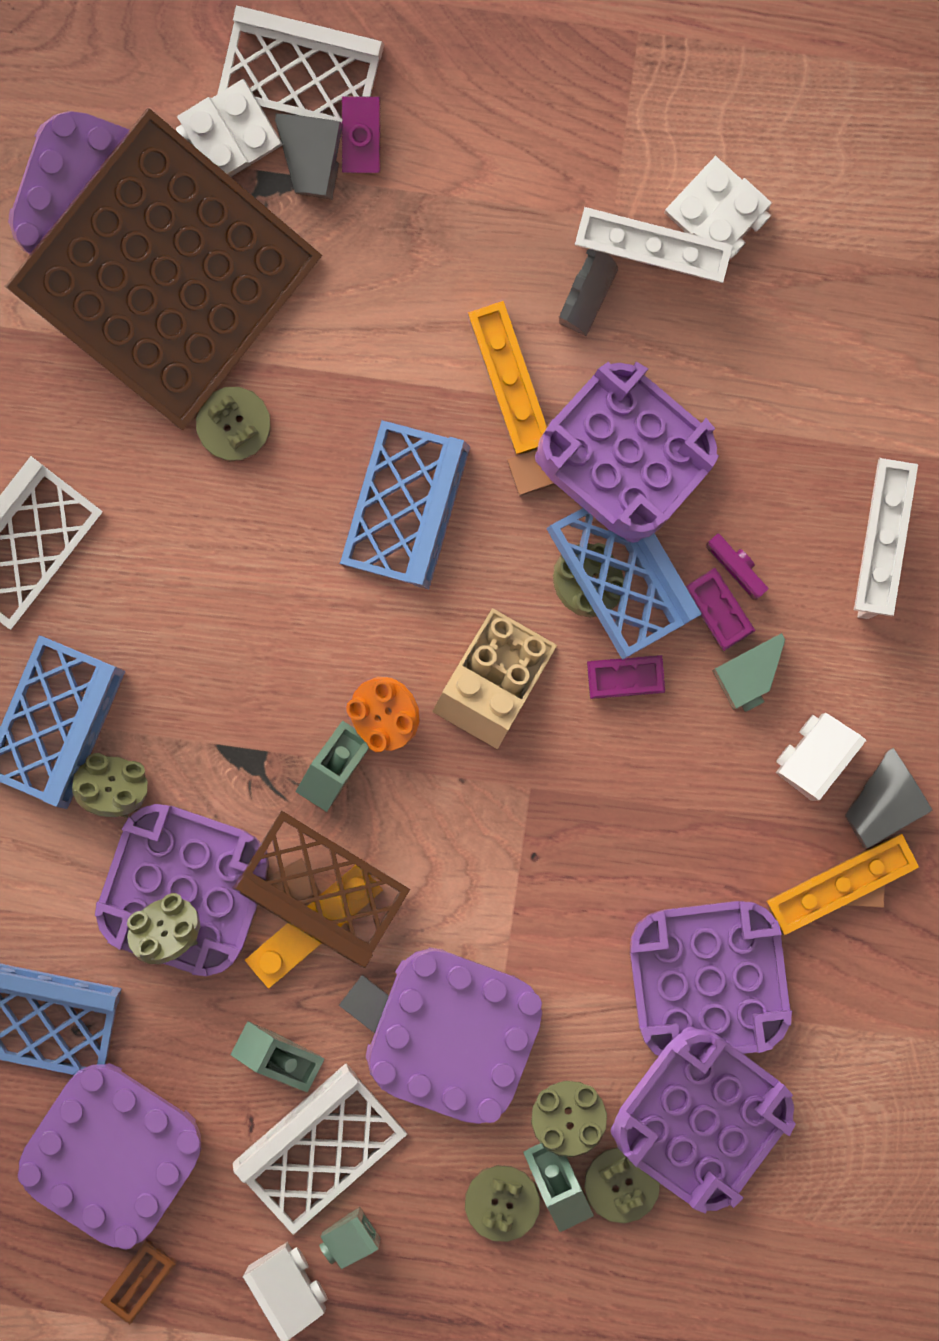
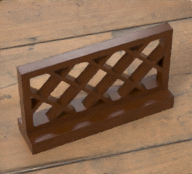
[232,811,411,968]

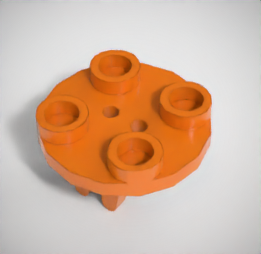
[346,676,420,752]

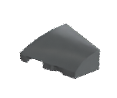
[275,114,343,200]
[559,249,618,336]
[845,748,933,848]

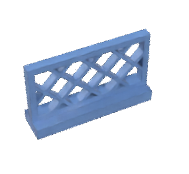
[340,420,470,590]
[546,508,701,660]
[0,635,125,809]
[0,963,122,1075]

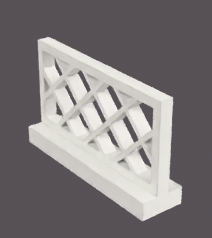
[218,5,384,123]
[575,207,733,283]
[0,456,103,630]
[854,458,918,619]
[232,1063,407,1234]

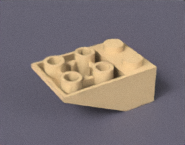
[432,608,557,749]

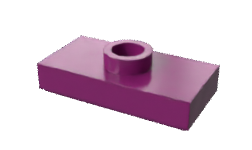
[342,96,381,173]
[706,533,769,600]
[686,568,756,651]
[587,655,665,699]

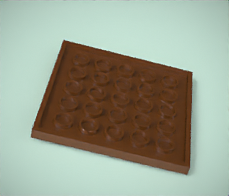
[4,108,323,430]

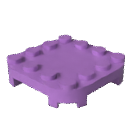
[8,111,130,255]
[535,361,719,543]
[95,804,269,977]
[630,901,792,1056]
[366,947,542,1124]
[611,1027,796,1214]
[18,1063,202,1249]

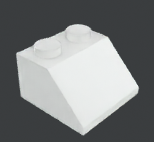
[776,713,866,801]
[243,1242,328,1341]

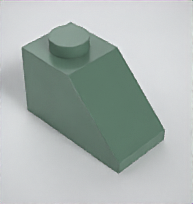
[712,633,785,712]
[295,720,369,812]
[230,1021,325,1092]
[523,1143,594,1232]
[319,1207,381,1269]

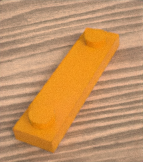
[468,301,547,456]
[766,833,919,935]
[244,865,383,989]

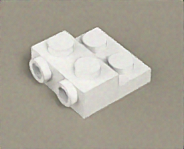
[176,79,283,177]
[664,156,772,259]

